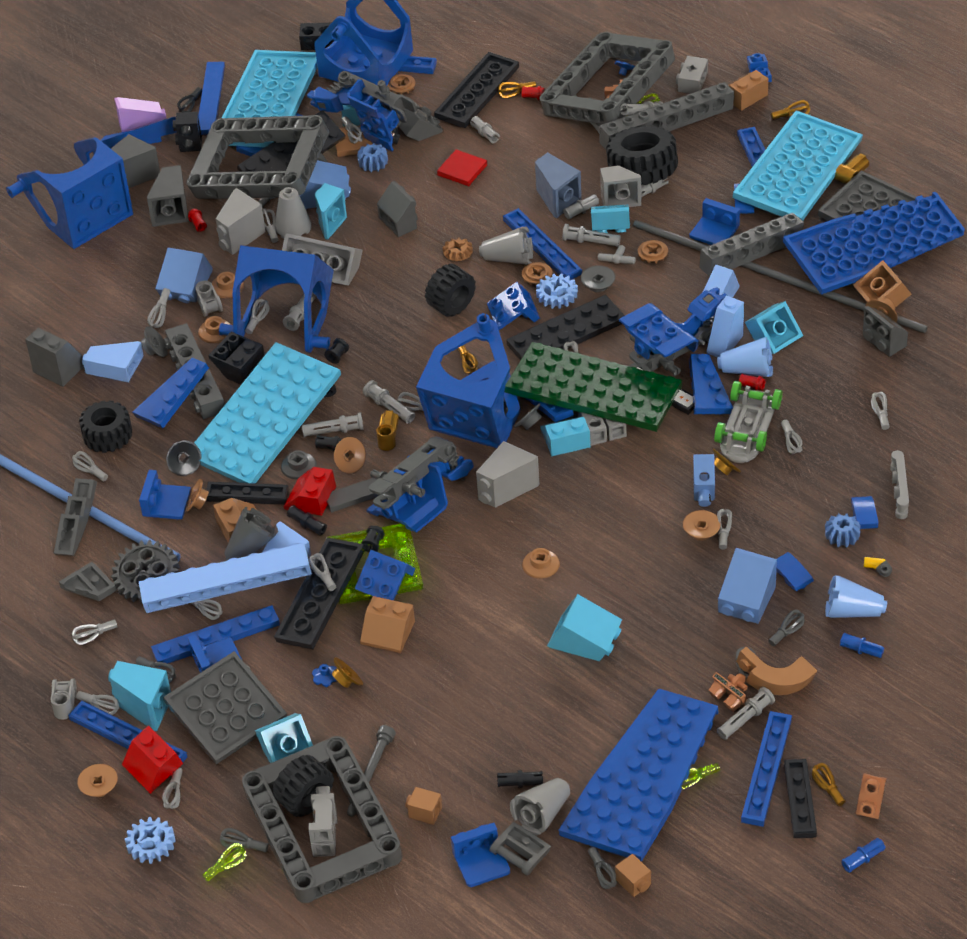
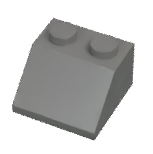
[600,166,641,207]

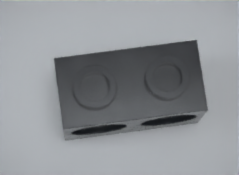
[299,22,334,50]
[173,112,202,152]

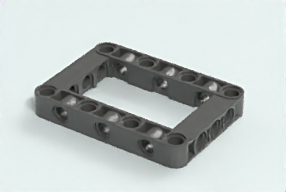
[540,32,675,124]
[186,115,329,199]
[242,736,402,903]

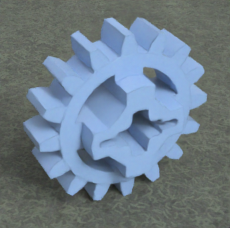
[536,274,578,309]
[125,817,176,864]

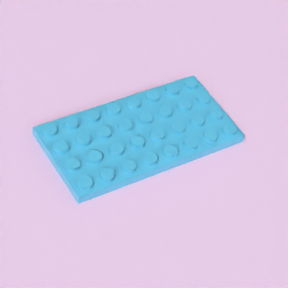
[222,50,318,147]
[732,110,863,221]
[188,342,341,483]

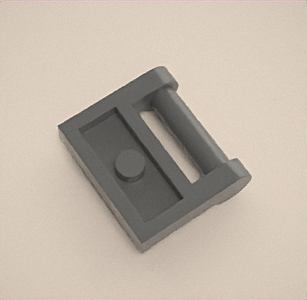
[489,822,551,876]

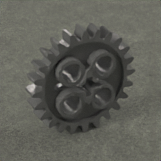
[111,540,180,604]

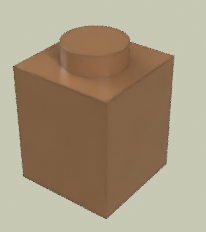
[405,787,442,825]
[615,854,651,897]

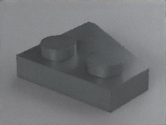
[59,561,117,601]

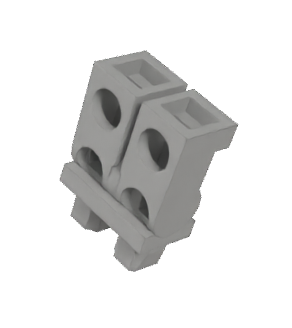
[578,412,627,446]
[309,786,338,857]

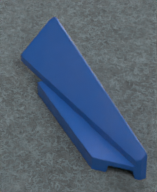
[93,116,177,154]

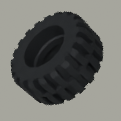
[606,126,678,185]

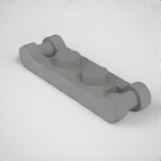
[890,450,909,519]

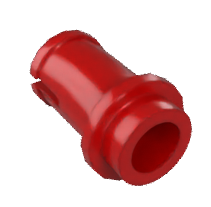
[522,86,545,100]
[188,209,207,232]
[739,373,766,391]

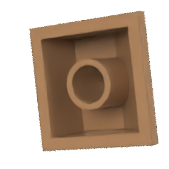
[728,70,768,111]
[853,260,912,307]
[213,498,257,542]
[360,596,415,653]

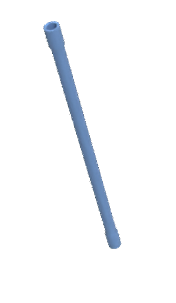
[0,454,181,562]

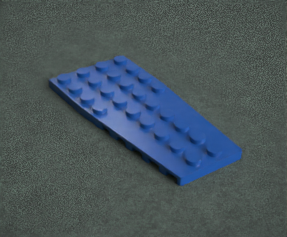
[783,192,965,295]
[559,689,719,862]

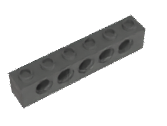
[699,213,804,277]
[163,323,224,419]

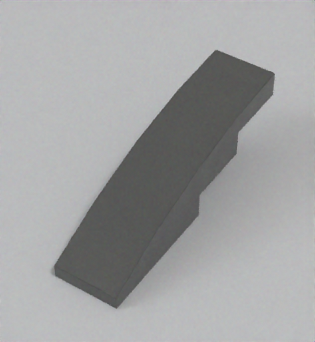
[54,478,97,556]

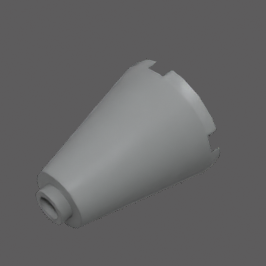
[275,187,312,239]
[479,227,533,265]
[510,778,570,835]

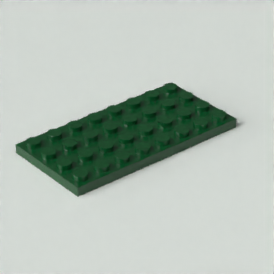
[504,342,682,432]

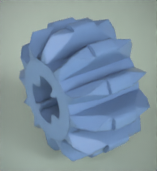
[357,143,388,172]
[825,513,860,548]

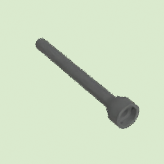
[347,725,396,817]

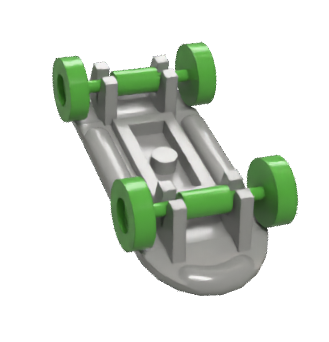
[714,381,782,463]

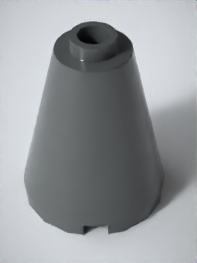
[224,507,278,561]

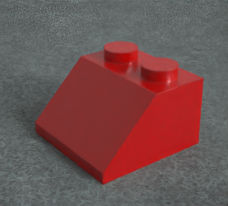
[283,467,336,516]
[122,725,183,794]

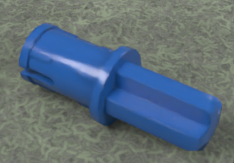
[840,633,884,658]
[841,838,885,873]

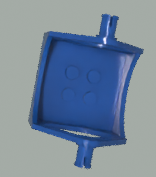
[315,0,413,86]
[6,137,133,249]
[219,245,334,353]
[416,313,520,448]

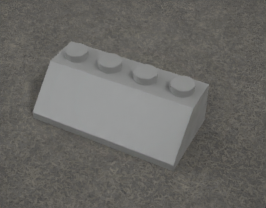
[282,233,363,286]

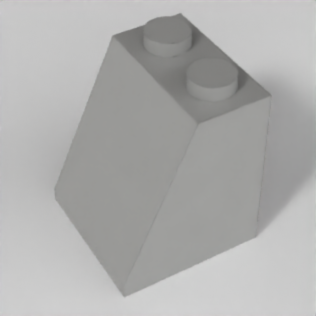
[216,188,266,255]
[476,441,540,508]

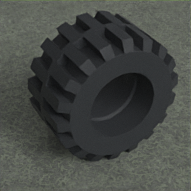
[425,264,476,317]
[79,400,132,453]
[273,755,334,817]

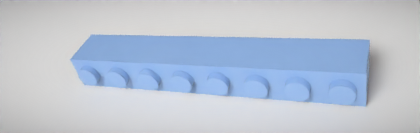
[139,543,312,613]

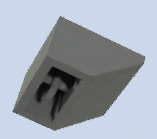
[399,102,443,141]
[377,181,418,237]
[863,306,908,357]

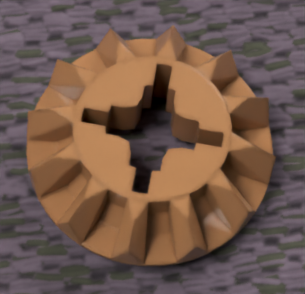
[387,74,416,94]
[443,238,473,261]
[638,240,668,264]
[522,262,552,286]

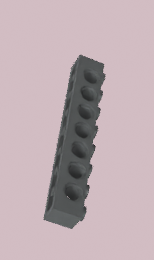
[599,82,734,150]

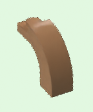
[736,646,817,695]

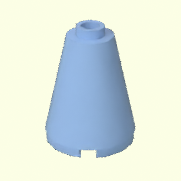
[717,337,773,377]
[825,575,887,618]

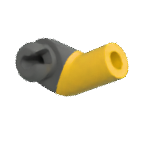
[864,557,892,577]

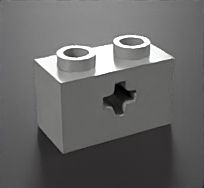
[676,56,708,94]

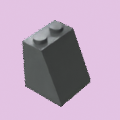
[111,134,160,188]
[147,165,189,227]
[25,328,84,387]

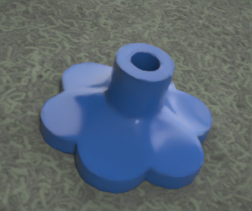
[614,60,635,76]
[312,664,337,687]

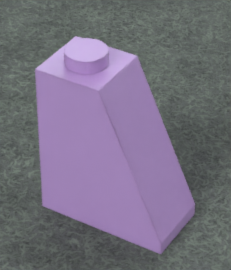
[114,97,167,132]

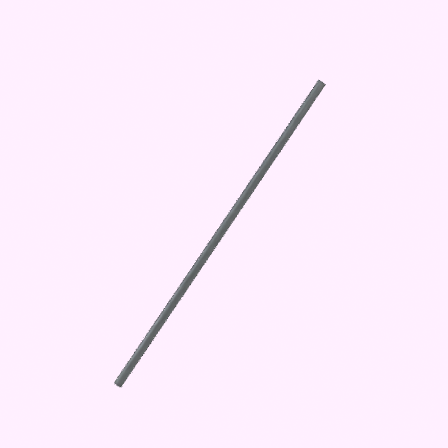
[633,220,928,333]

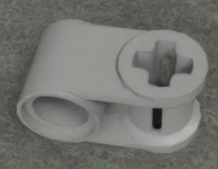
[196,280,223,317]
[51,678,77,720]

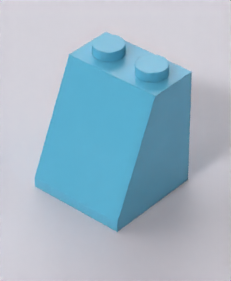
[547,594,622,661]
[108,661,171,731]

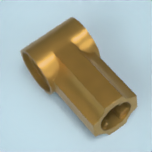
[834,153,869,184]
[376,410,399,451]

